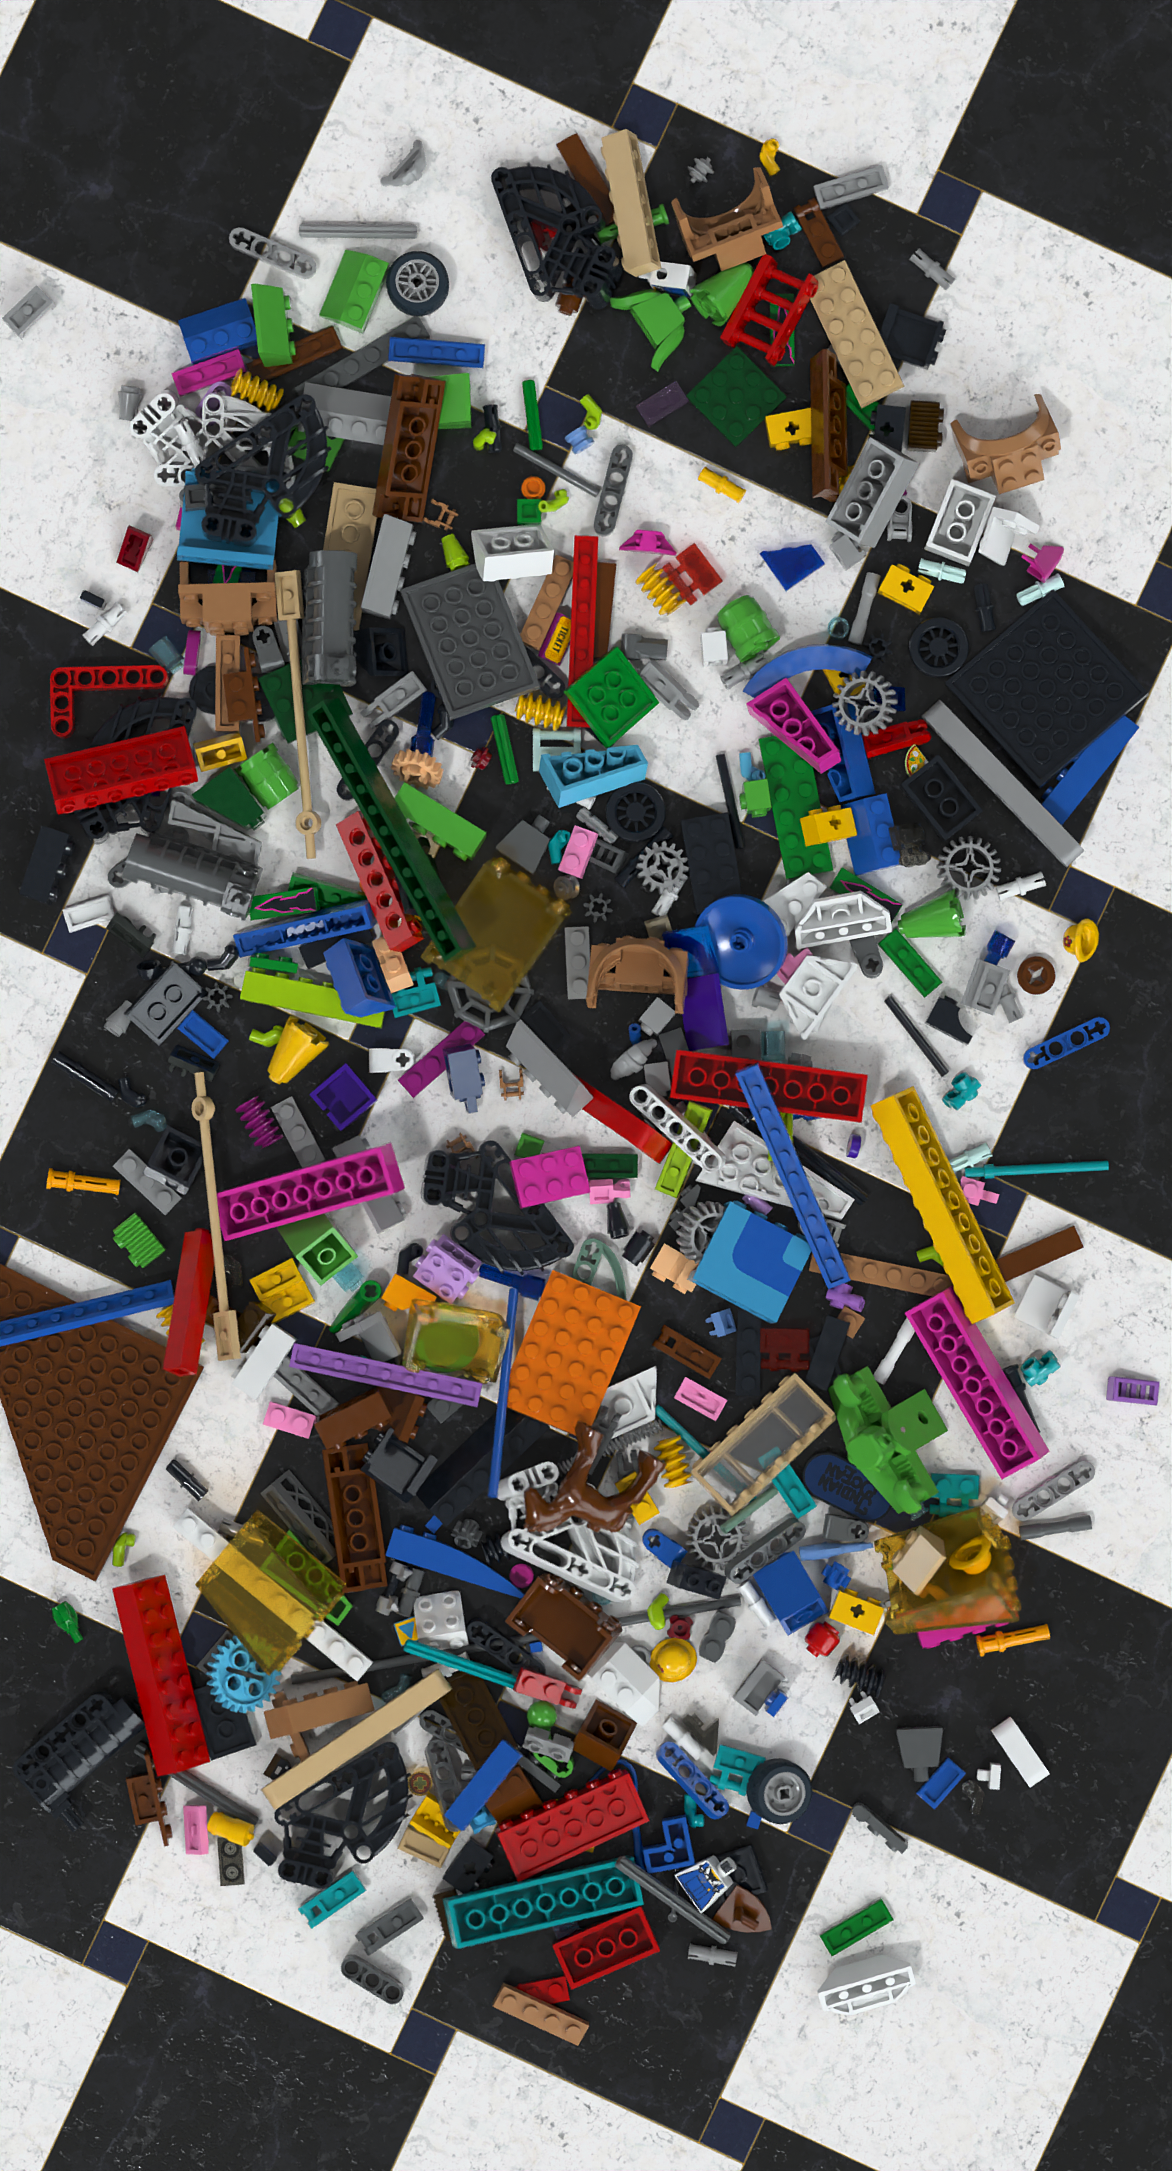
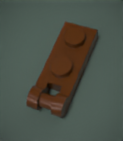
[793,198,844,268]
[652,1325,721,1379]

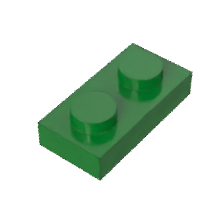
[247,953,298,974]

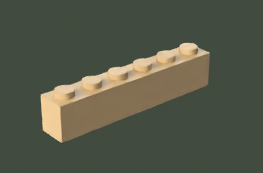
[601,129,661,277]

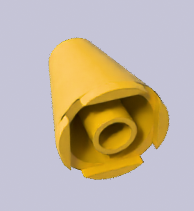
[267,1016,329,1084]

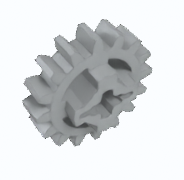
[636,841,689,894]

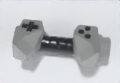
[375,1561,413,1616]

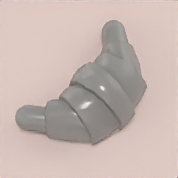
[380,140,427,186]
[610,1039,657,1080]

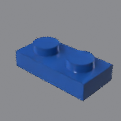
[764,1689,788,1717]

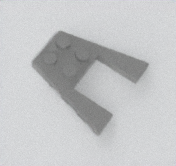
[154,799,262,894]

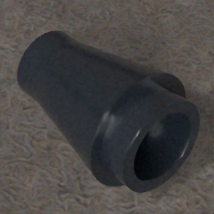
[606,1202,631,1239]

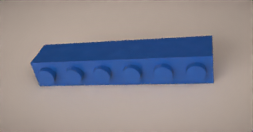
[1041,716,1140,826]

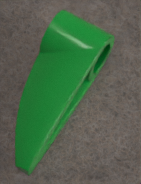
[329,1280,382,1334]

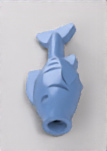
[799,1541,873,1561]

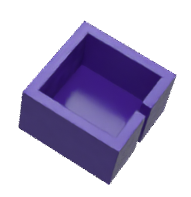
[309,1063,378,1132]

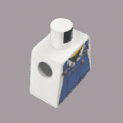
[639,262,697,298]
[675,1855,736,1913]

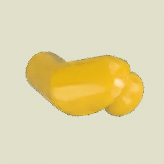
[759,138,780,176]

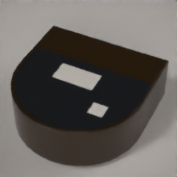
[263,1753,292,1780]

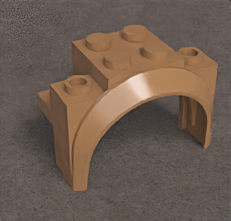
[671,167,783,271]
[950,394,1061,494]
[178,560,278,636]
[586,936,689,1014]

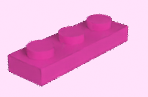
[171,349,247,397]

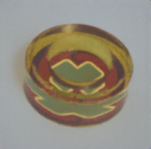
[408,1771,432,1796]

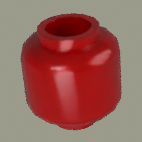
[804,1621,840,1657]

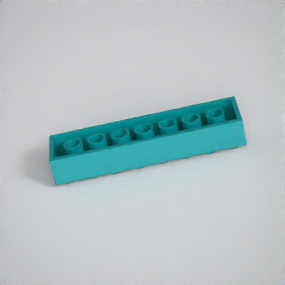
[443,1855,644,1949]

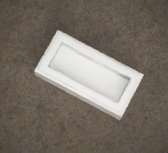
[62,895,115,933]

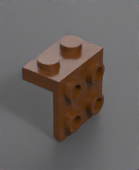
[372,1386,428,1443]

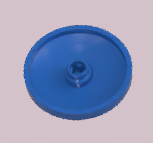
[695,894,788,990]

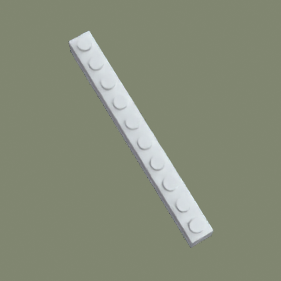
[172,1508,374,1681]

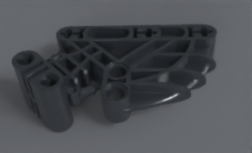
[491,162,624,309]
[195,394,332,547]
[73,693,197,845]
[421,1141,574,1275]
[274,1742,412,1889]

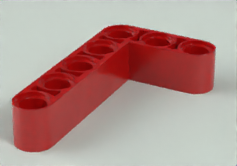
[50,665,169,739]
[571,1072,672,1164]

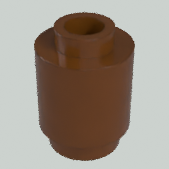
[555,279,583,316]

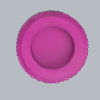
[510,1564,534,1588]

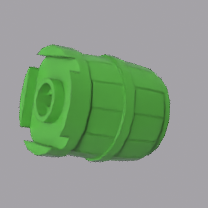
[717,595,780,663]
[234,743,299,810]

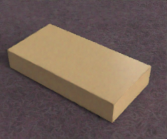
[397,1826,450,1868]

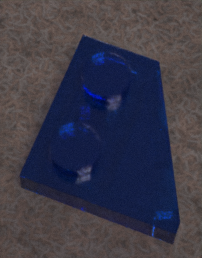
[760,544,825,592]

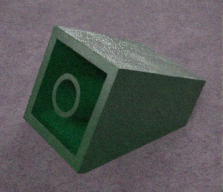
[191,767,267,831]

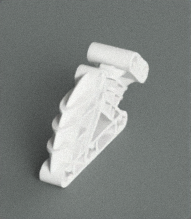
[129,390,296,489]
[497,1462,639,1603]

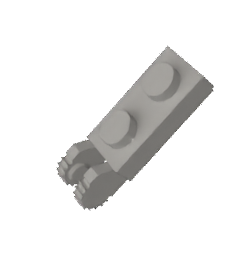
[639,659,700,720]
[361,671,427,729]

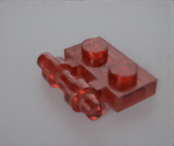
[662,543,723,606]
[760,1328,810,1372]

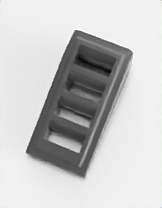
[589,839,629,875]

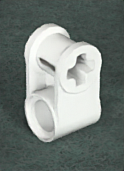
[369,1048,415,1073]

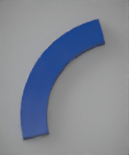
[743,644,872,698]

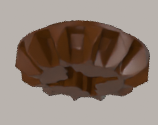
[1017,956,1055,995]

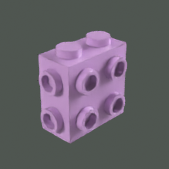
[413,1234,482,1305]

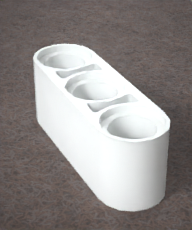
[991,1717,1050,1787]

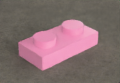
[558,825,599,879]
[674,1377,727,1421]
[263,1401,316,1439]
[183,1805,209,1855]

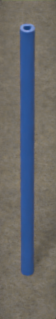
[488,1288,519,1498]

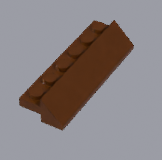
[810,349,848,502]
[372,374,446,522]
[322,1443,387,1593]

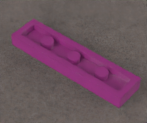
[398,1021,485,1098]

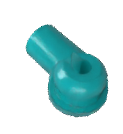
[548,830,571,864]
[684,1794,704,1828]

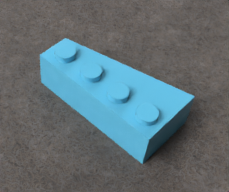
[539,745,648,808]

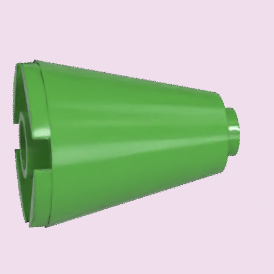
[690,262,754,326]
[898,889,966,938]

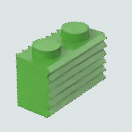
[113,1213,166,1268]

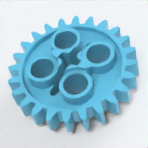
[206,1634,282,1713]

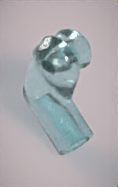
[131,1110,167,1132]

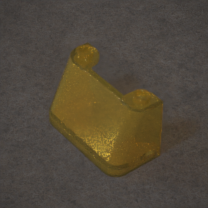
[402,1299,510,1384]

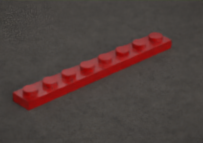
[567,535,598,728]

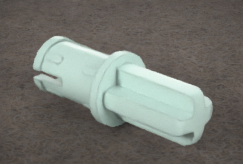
[918,558,966,583]
[1016,573,1064,606]
[949,1142,993,1173]

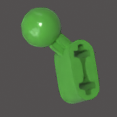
[527,1700,574,1778]

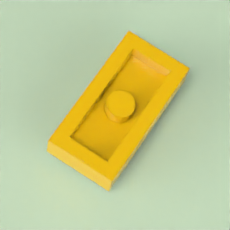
[615,1471,660,1525]

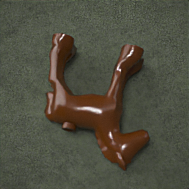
[523,1420,667,1533]

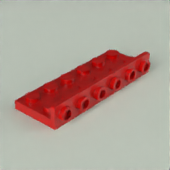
[44,726,198,814]
[494,1769,649,1882]

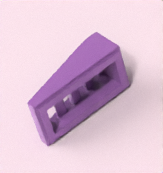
[1106,1377,1159,1406]

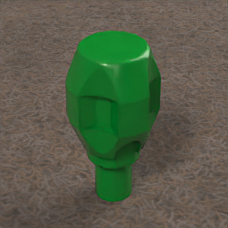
[52,1601,83,1644]

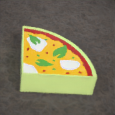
[905,744,928,777]

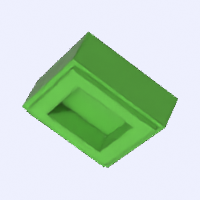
[514,1133,545,1158]

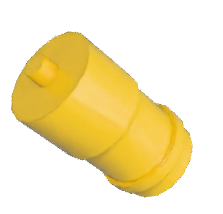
[207,1811,254,1847]

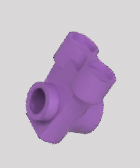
[826,1283,865,1312]

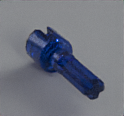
[410,692,435,757]
[984,930,1015,965]
[479,1264,546,1302]

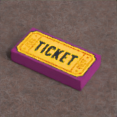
[538,612,571,666]

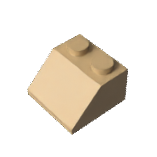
[891,1525,946,1595]

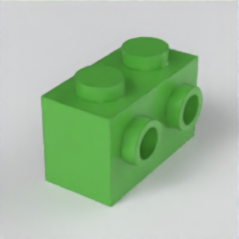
[739,779,771,818]

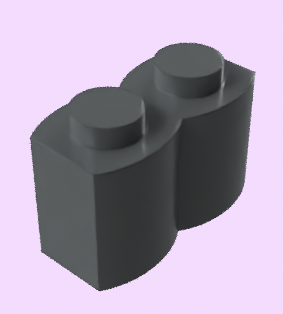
[699,1610,736,1663]

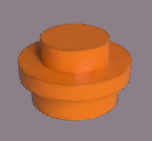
[521,476,545,499]

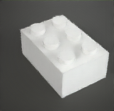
[924,479,996,566]

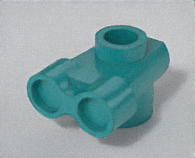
[763,212,802,250]
[942,1072,981,1111]
[1021,1350,1061,1387]

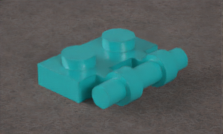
[392,967,441,1018]
[929,1473,979,1518]
[709,1744,766,1796]

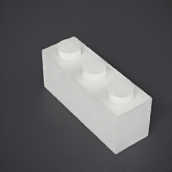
[231,1323,298,1400]

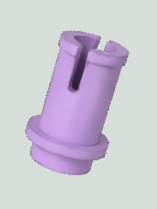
[742,1195,773,1216]

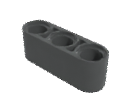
[341,1954,404,2004]

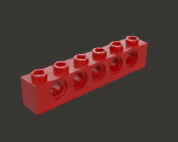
[336,811,424,952]

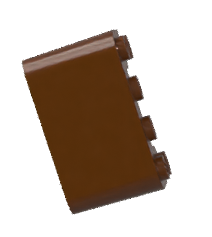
[505,1571,623,1682]

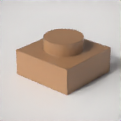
[837,1306,865,1339]

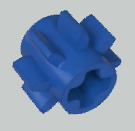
[821,1561,851,1591]

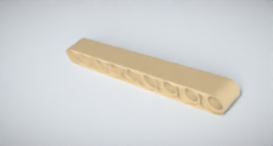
[261,1669,452,1810]

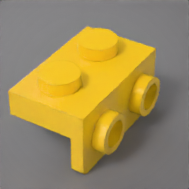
[409,1792,461,1849]

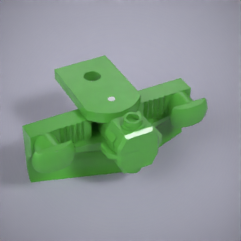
[828,1366,948,1514]

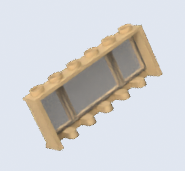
[691,1373,836,1517]

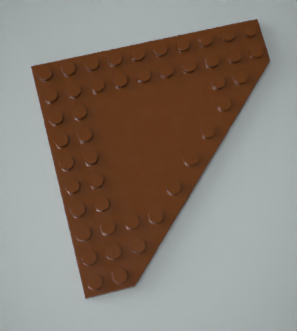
[0,1263,204,1582]

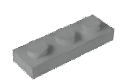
[813,165,889,210]
[565,927,590,1000]
[271,1096,325,1168]
[113,1149,182,1215]

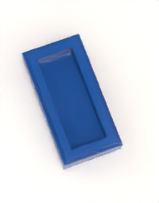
[177,1010,229,1059]
[916,1757,966,1809]

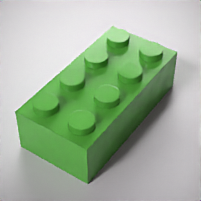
[395,782,487,861]

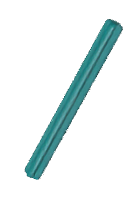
[404,1639,517,1689]

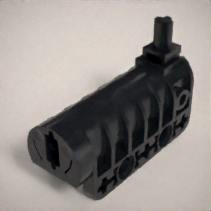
[13,1691,145,1832]

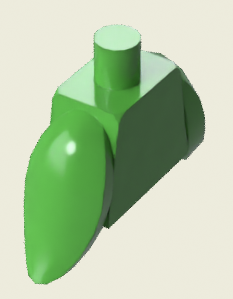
[610,289,691,372]

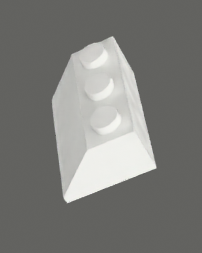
[471,524,554,581]

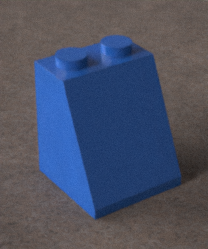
[753,1550,829,1636]

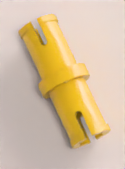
[698,467,746,503]

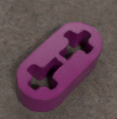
[183,629,201,676]

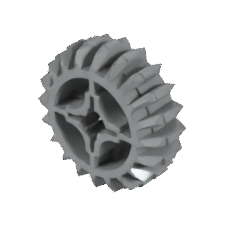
[832,671,897,736]
[936,836,1001,901]
[676,1201,726,1264]
[685,1506,750,1571]

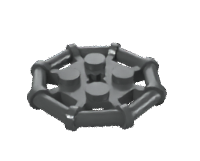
[444,944,534,1033]

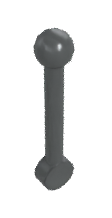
[668,1872,679,1922]

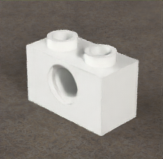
[700,627,728,667]

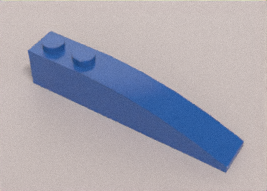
[233,899,377,958]
[386,1524,525,1599]

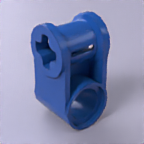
[642,1529,688,1569]

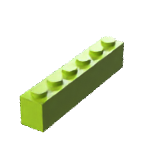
[240,967,385,1029]

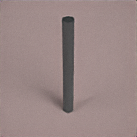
[513,442,600,498]

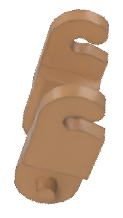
[423,499,459,531]
[499,1068,524,1101]
[446,1132,479,1168]

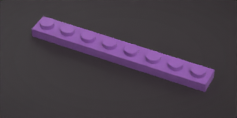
[289,1343,483,1407]

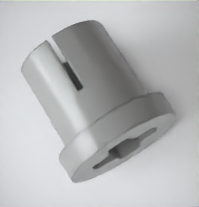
[752,985,780,1011]

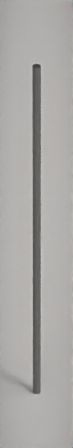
[291,1596,741,1685]

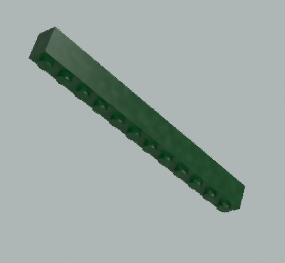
[306,698,477,962]

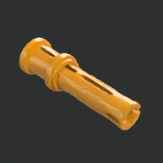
[46,1168,120,1195]
[976,1624,1050,1657]

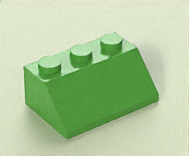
[319,250,390,334]
[251,283,296,367]

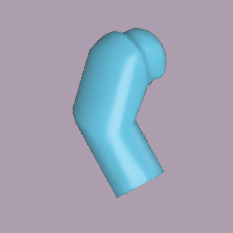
[739,753,765,781]

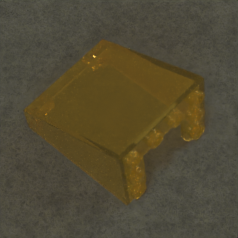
[420,857,572,1012]
[874,1506,1021,1634]
[195,1510,346,1676]

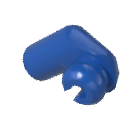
[629,1023,642,1045]

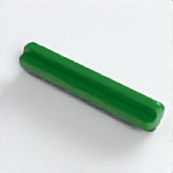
[522,380,543,451]
[491,714,519,785]

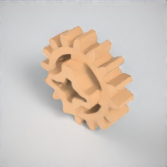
[391,749,444,789]

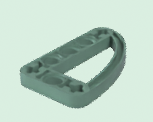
[571,1238,626,1300]

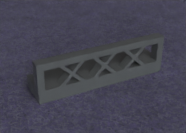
[260,1470,336,1567]

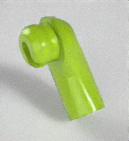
[579,394,602,430]
[473,429,496,451]
[538,489,569,512]
[249,1025,284,1047]
[916,1246,944,1266]
[112,1532,136,1567]
[647,1593,669,1630]

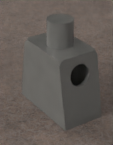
[496,814,550,875]
[895,1726,943,1782]

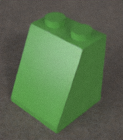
[430,373,471,429]
[277,1213,358,1286]

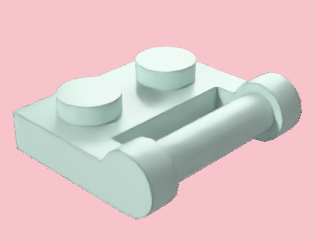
[533,728,581,771]

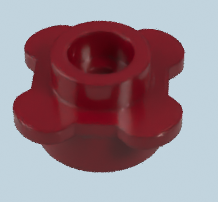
[471,747,492,770]
[667,1615,693,1640]

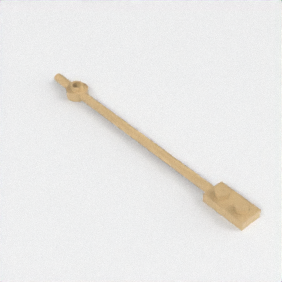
[275,570,321,859]
[192,1072,241,1361]

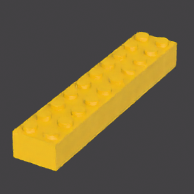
[870,1086,1015,1324]

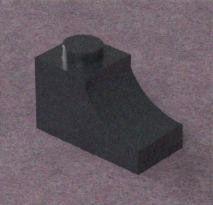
[925,995,973,1046]

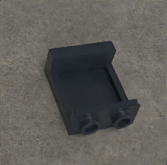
[880,303,947,370]
[360,1427,438,1504]

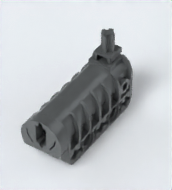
[301,550,357,687]
[122,832,263,921]

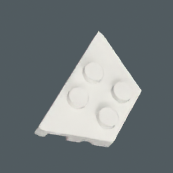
[779,955,859,1041]
[594,1366,657,1439]

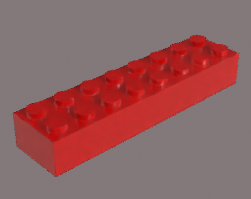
[670,1050,868,1123]
[112,1575,211,1776]

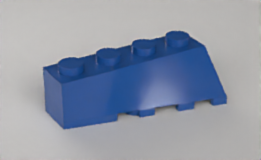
[811,703,875,802]

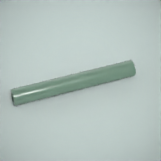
[720,1486,778,1534]

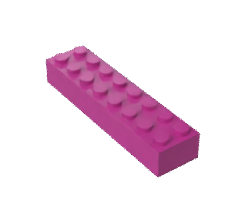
[217,1142,405,1241]
[905,1285,1050,1479]

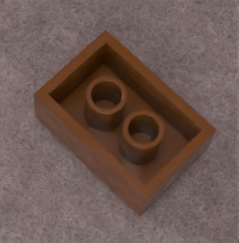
[314,1386,393,1450]

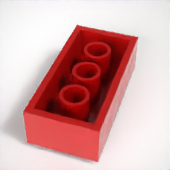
[552,1905,660,1990]

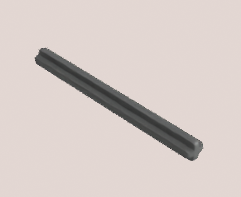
[134,1741,258,1827]
[615,1856,731,1944]

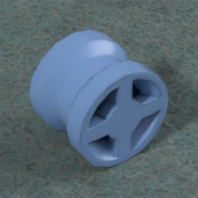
[565,426,594,454]

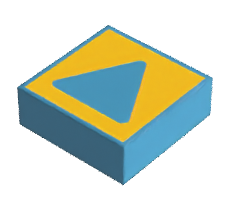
[393,1616,418,1646]

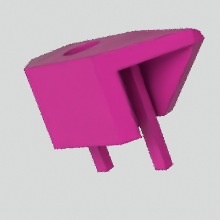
[619,530,676,556]
[1022,543,1064,583]

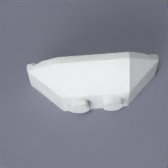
[794,891,892,949]
[588,1642,659,1727]
[817,1954,916,2015]

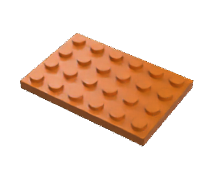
[497,1270,641,1436]

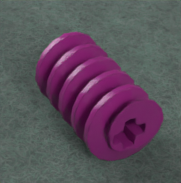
[235,1096,283,1150]

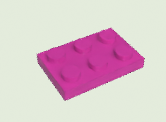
[509,1146,591,1209]

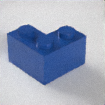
[643,1814,695,1874]

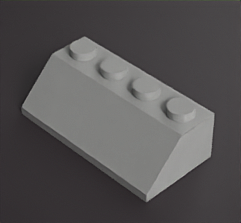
[298,382,391,445]
[825,437,919,548]
[361,514,416,620]
[506,1019,594,1117]
[332,1135,406,1234]

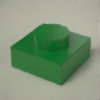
[517,499,541,525]

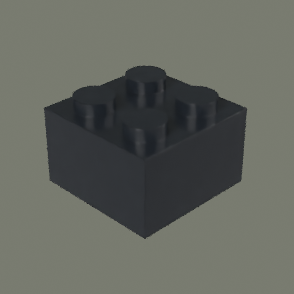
[143,1125,203,1195]

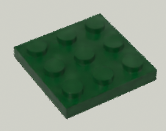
[686,346,787,448]
[258,659,353,744]

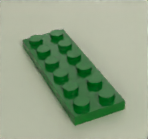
[758,736,833,880]

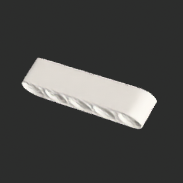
[630,1084,726,1173]

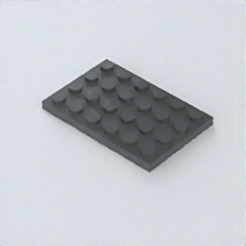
[400,563,540,720]

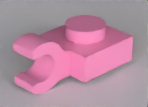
[777,947,813,985]
[960,1176,999,1206]
[589,1179,631,1204]

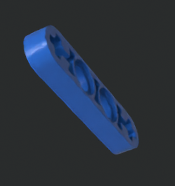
[1023,1017,1110,1070]
[656,1742,729,1819]

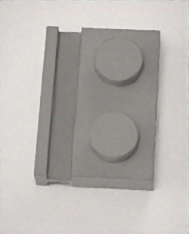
[961,959,1011,1015]

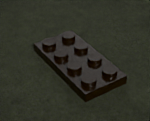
[439,1671,519,1771]

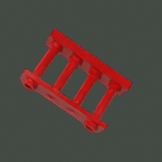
[720,254,819,367]

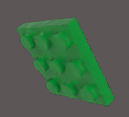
[563,646,659,748]

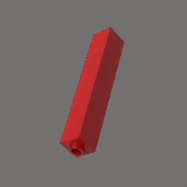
[163,1228,214,1376]

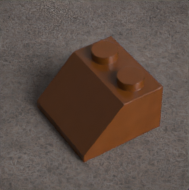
[572,1699,637,1771]
[485,1764,543,1824]

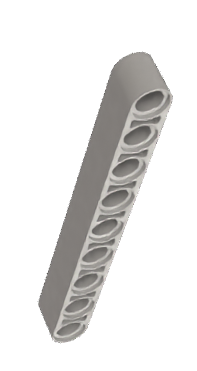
[922,700,1084,867]

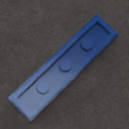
[388,337,485,368]
[444,1740,523,1831]

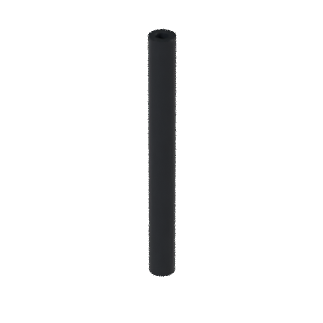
[715,754,745,849]
[884,996,949,1077]

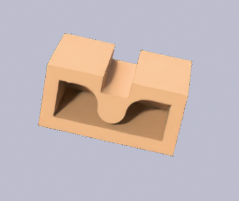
[372,937,414,993]
[650,1243,698,1294]

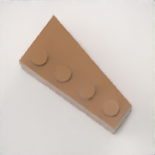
[263,1681,375,1739]

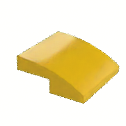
[250,1258,316,1324]

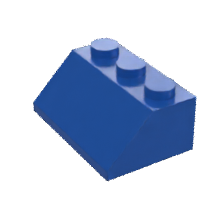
[178,298,257,365]
[841,793,903,876]
[323,938,396,1018]

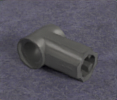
[620,634,668,661]

